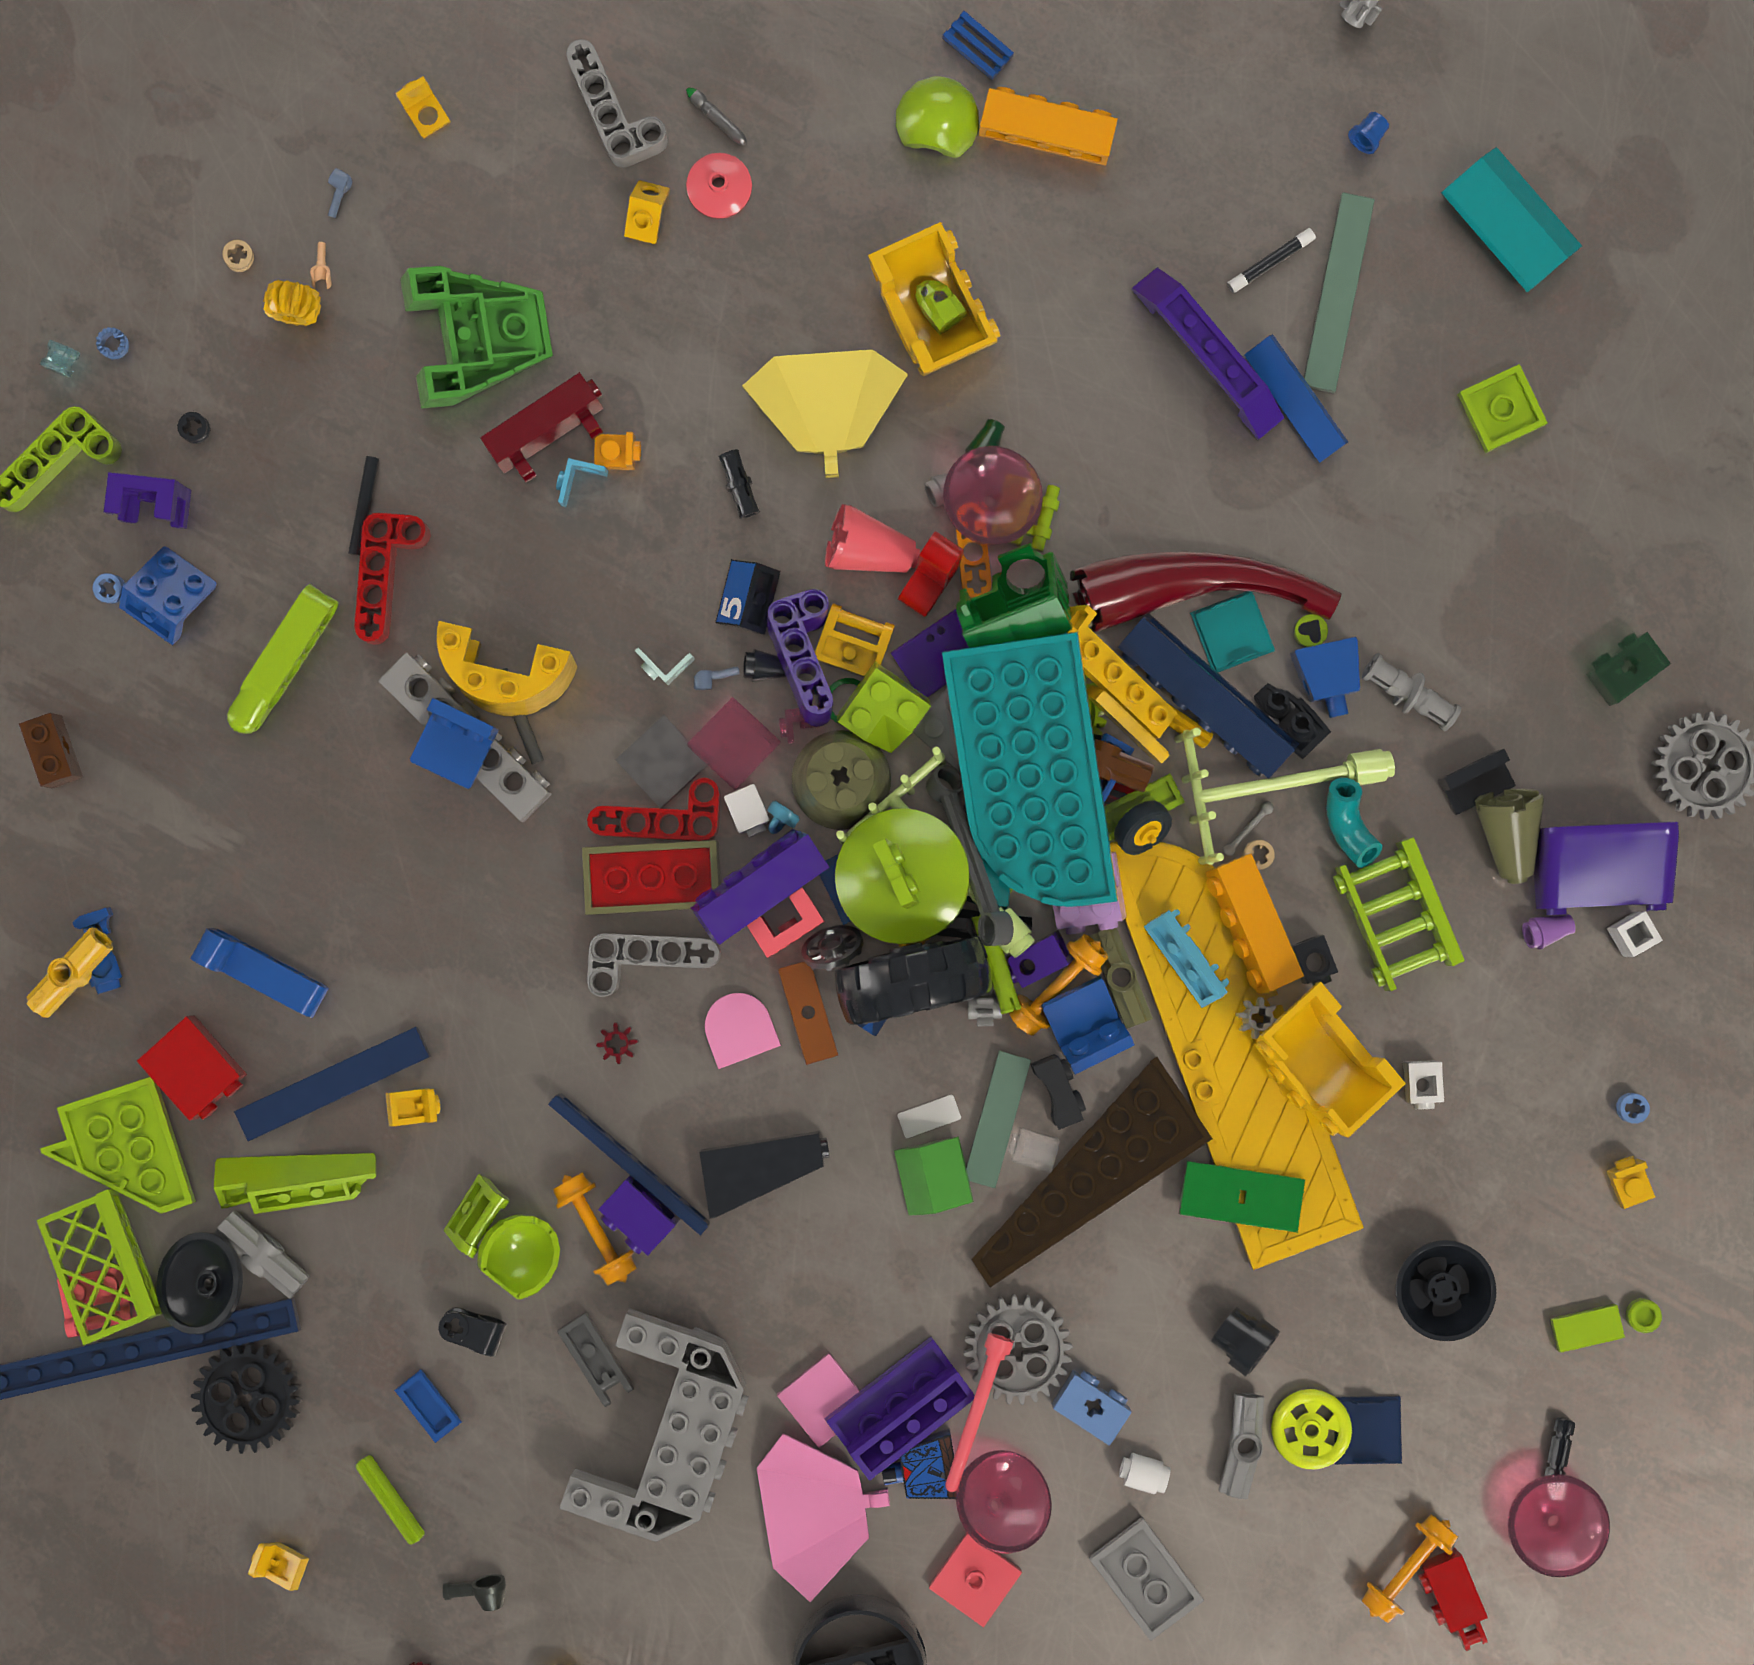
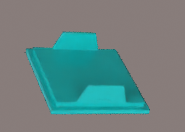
[1190,591,1275,673]

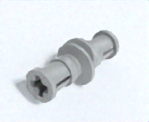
[1362,653,1462,732]

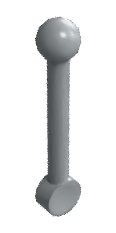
[1223,801,1274,856]

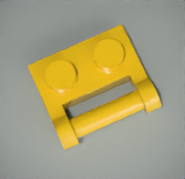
[815,603,895,677]

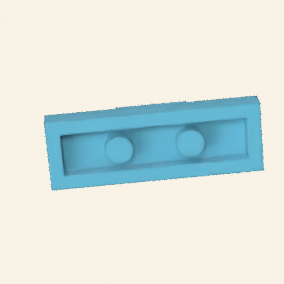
[1144,909,1229,1008]

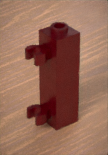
[480,372,603,483]

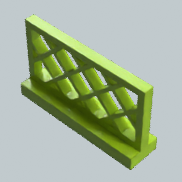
[36,1189,162,1346]

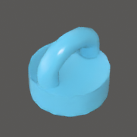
[767,800,800,834]

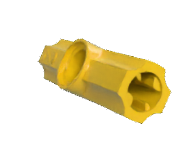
[26,928,113,1018]

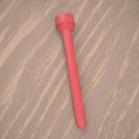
[945,1333,1014,1492]

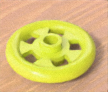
[1271,1389,1352,1469]

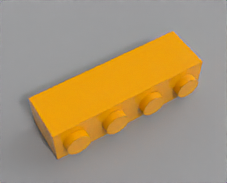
[979,87,1118,166]
[1205,853,1304,994]

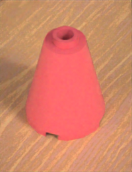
[825,504,920,573]

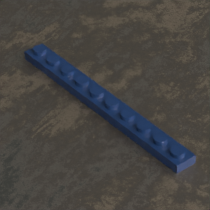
[0,1297,301,1400]

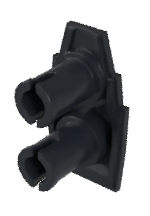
[1254,683,1331,760]

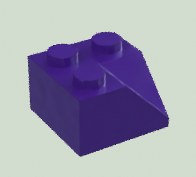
[598,1175,680,1256]

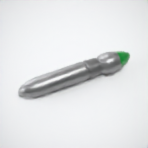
[686,87,747,145]

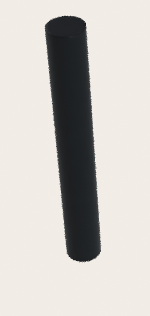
[348,456,379,556]

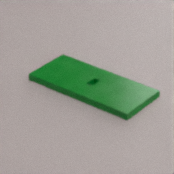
[1179,1161,1305,1233]

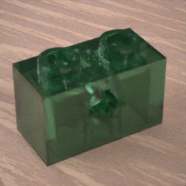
[1586,632,1671,706]

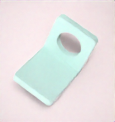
[635,648,695,685]

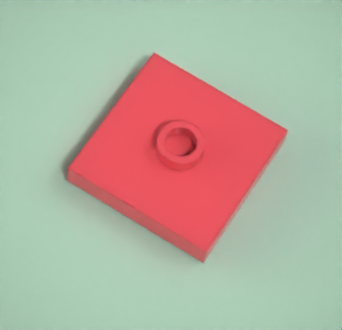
[929,1531,1022,1628]

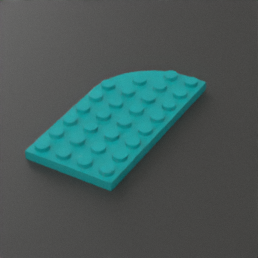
[942,632,1118,907]

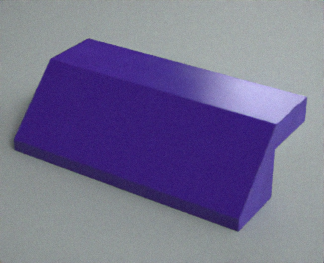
[824,1337,975,1481]

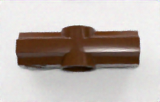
[1094,739,1155,792]

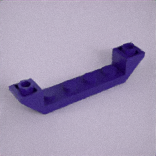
[1131,267,1284,440]

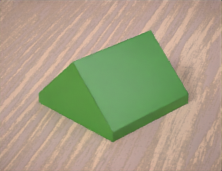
[894,1136,974,1215]

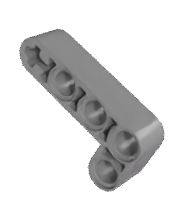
[566,39,668,168]
[587,933,721,997]

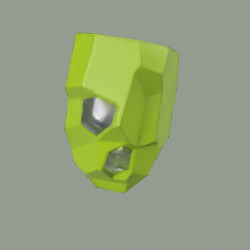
[915,280,967,335]

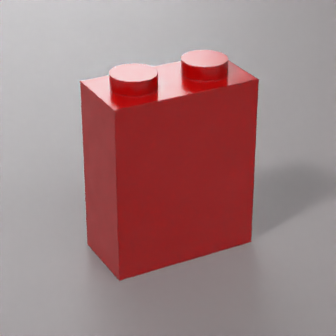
[137,1015,247,1121]

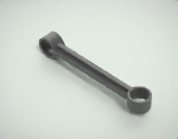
[926,765,1014,946]

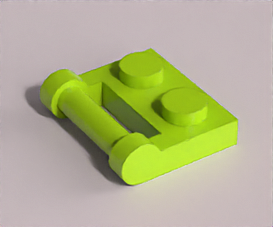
[443,1174,510,1258]

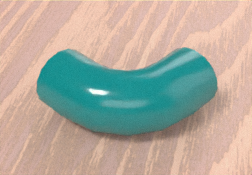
[1326,778,1383,868]

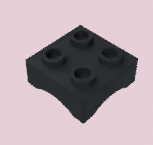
[1030,1054,1086,1130]

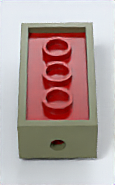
[582,840,721,915]

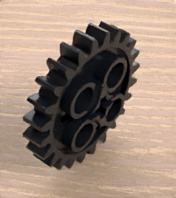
[191,1342,302,1454]

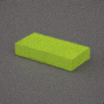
[1550,1304,1625,1353]

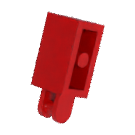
[1417,1548,1488,1651]

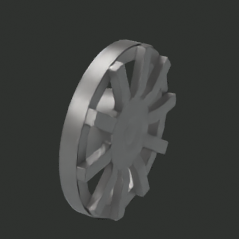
[801,925,864,971]

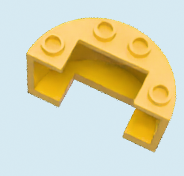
[868,222,1001,376]
[437,621,577,716]
[1256,982,1406,1138]

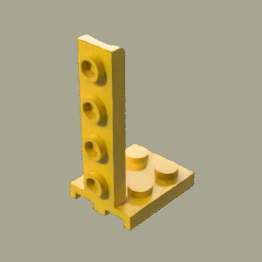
[1067,605,1177,739]

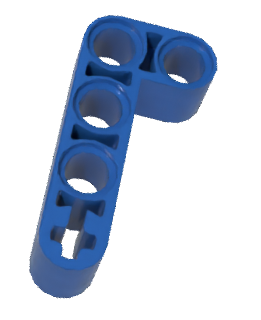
[190,928,329,1018]

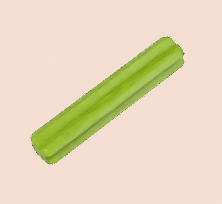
[355,1455,425,1545]

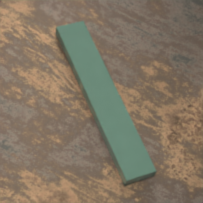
[1304,192,1375,393]

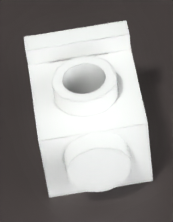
[1402,1060,1444,1109]

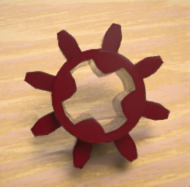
[596,1022,639,1064]

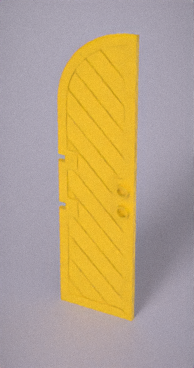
[1110,841,1364,1270]

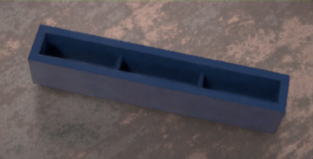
[1118,613,1299,779]

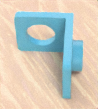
[556,458,608,507]

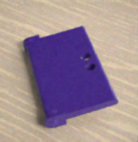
[891,609,969,697]

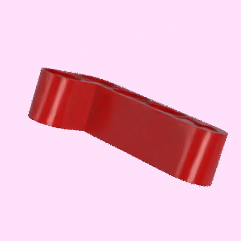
[354,513,431,645]
[898,531,964,617]
[587,777,721,841]

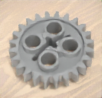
[1651,712,1754,820]
[964,1294,1073,1405]

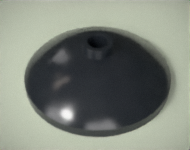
[156,1232,243,1334]

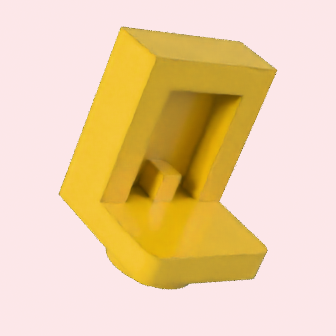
[386,1088,440,1127]
[248,1542,309,1591]

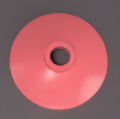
[686,153,752,219]

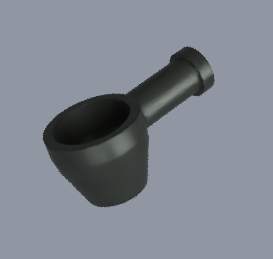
[443,1574,506,1611]

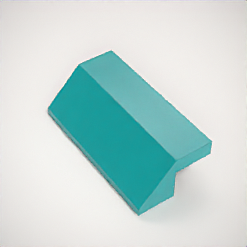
[1441,147,1582,292]

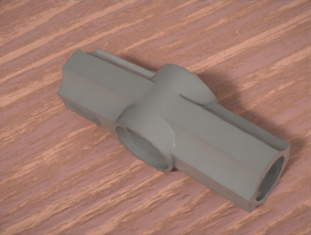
[1218,1393,1264,1499]

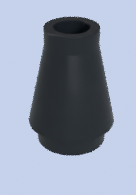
[743,649,787,682]

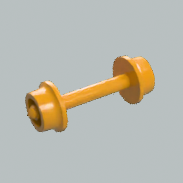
[1009,934,1108,1036]
[553,1172,637,1286]
[1361,1514,1458,1623]

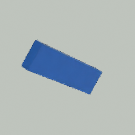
[1244,334,1348,463]

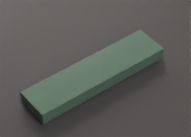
[966,1050,1031,1188]

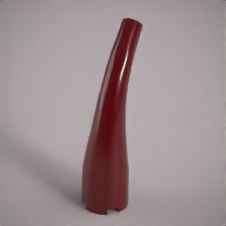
[1070,551,1342,633]

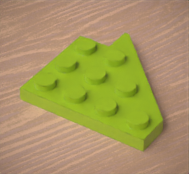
[40,1077,196,1214]

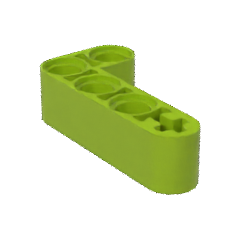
[0,406,122,512]

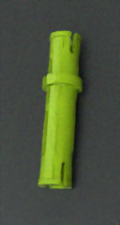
[971,915,1022,1014]

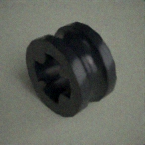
[177,412,211,444]

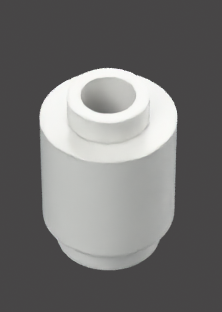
[1119,1453,1171,1495]

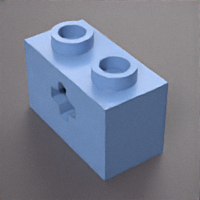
[1051,1370,1132,1446]

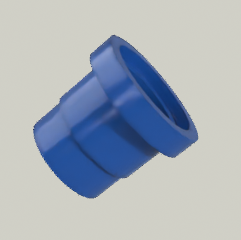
[1348,112,1389,154]

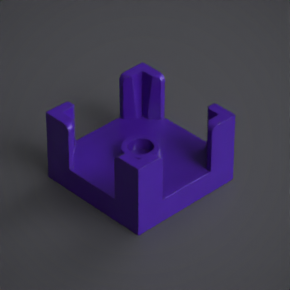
[103,472,192,529]

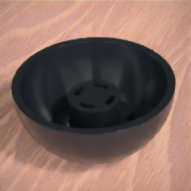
[1395,1240,1497,1341]

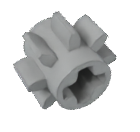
[1339,0,1382,28]
[968,988,1002,1026]
[1236,997,1277,1039]

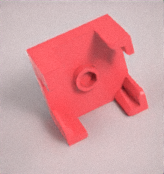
[747,887,826,958]

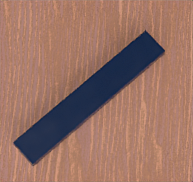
[234,1027,431,1142]
[548,1093,710,1236]

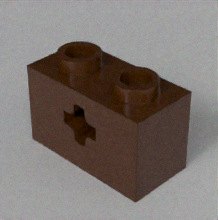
[19,713,83,789]

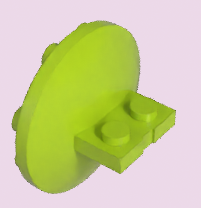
[835,809,970,944]

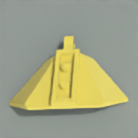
[742,349,908,478]

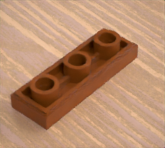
[778,961,838,1065]

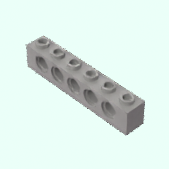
[378,652,552,822]

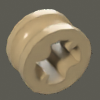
[222,240,254,272]
[1243,840,1275,870]

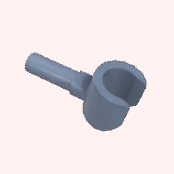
[328,168,353,218]
[694,666,740,690]

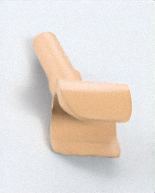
[310,242,332,289]

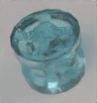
[39,340,81,378]

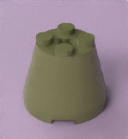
[792,730,891,830]

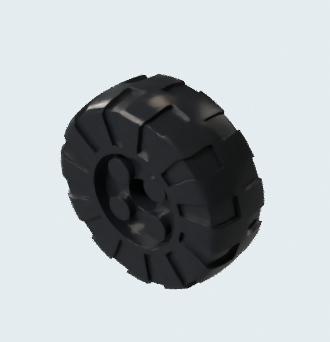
[834,936,992,1025]

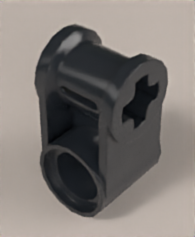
[438,1307,507,1357]

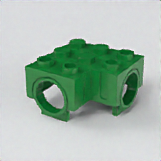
[956,543,1072,648]

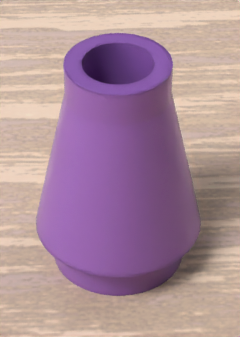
[1522,914,1575,950]

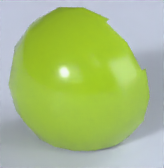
[896,76,979,158]
[477,1214,560,1299]

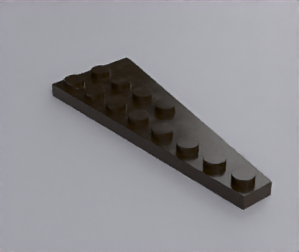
[971,1057,1213,1288]

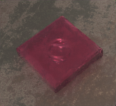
[687,697,781,791]

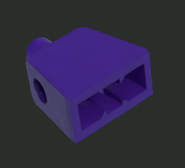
[1007,930,1074,988]

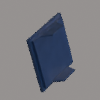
[1334,1396,1402,1465]

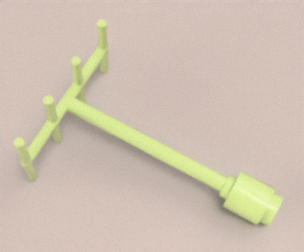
[1174,727,1395,865]
[836,747,1035,958]

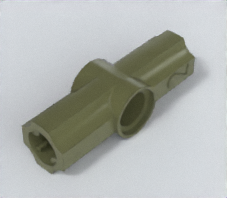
[1090,928,1153,1029]

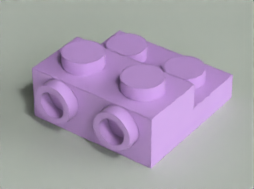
[1053,851,1126,934]

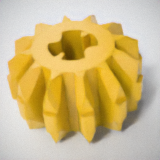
[263,280,321,326]

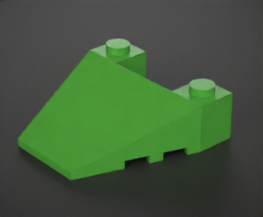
[400,266,553,409]

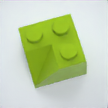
[837,661,931,753]

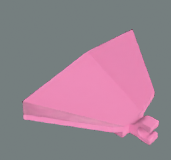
[757,1433,890,1602]

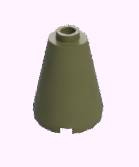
[1475,788,1544,884]

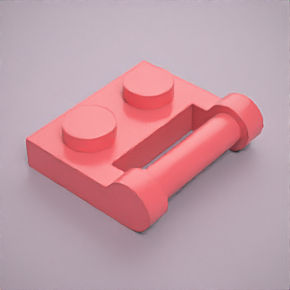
[57,1267,136,1338]

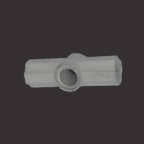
[214,1211,310,1299]

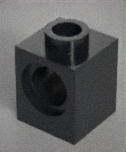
[1291,935,1338,986]

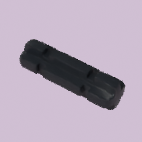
[1544,1418,1575,1485]

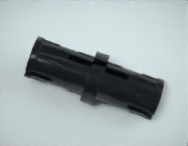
[718,449,760,519]

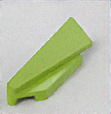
[214,1153,376,1214]

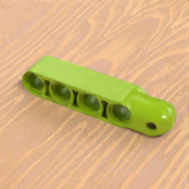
[227,584,339,734]

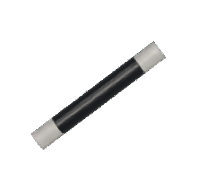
[1227,228,1316,293]

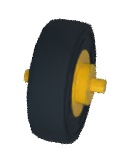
[1114,800,1172,855]

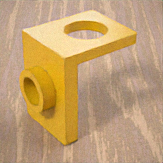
[395,76,451,139]
[624,180,670,244]

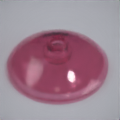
[943,446,1043,545]
[956,1450,1052,1554]
[1507,1474,1610,1577]

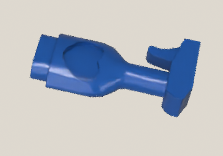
[72,907,122,994]

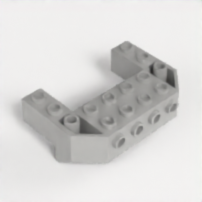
[559,1309,749,1542]

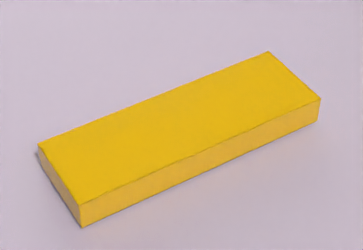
[1087,685,1169,763]

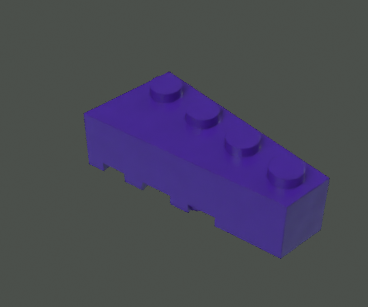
[691,828,829,945]

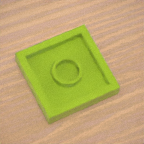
[1457,364,1548,453]

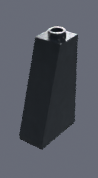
[699,1131,830,1219]

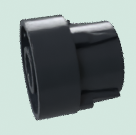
[1211,1307,1280,1377]

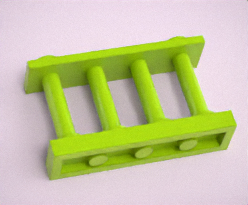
[1333,837,1465,991]

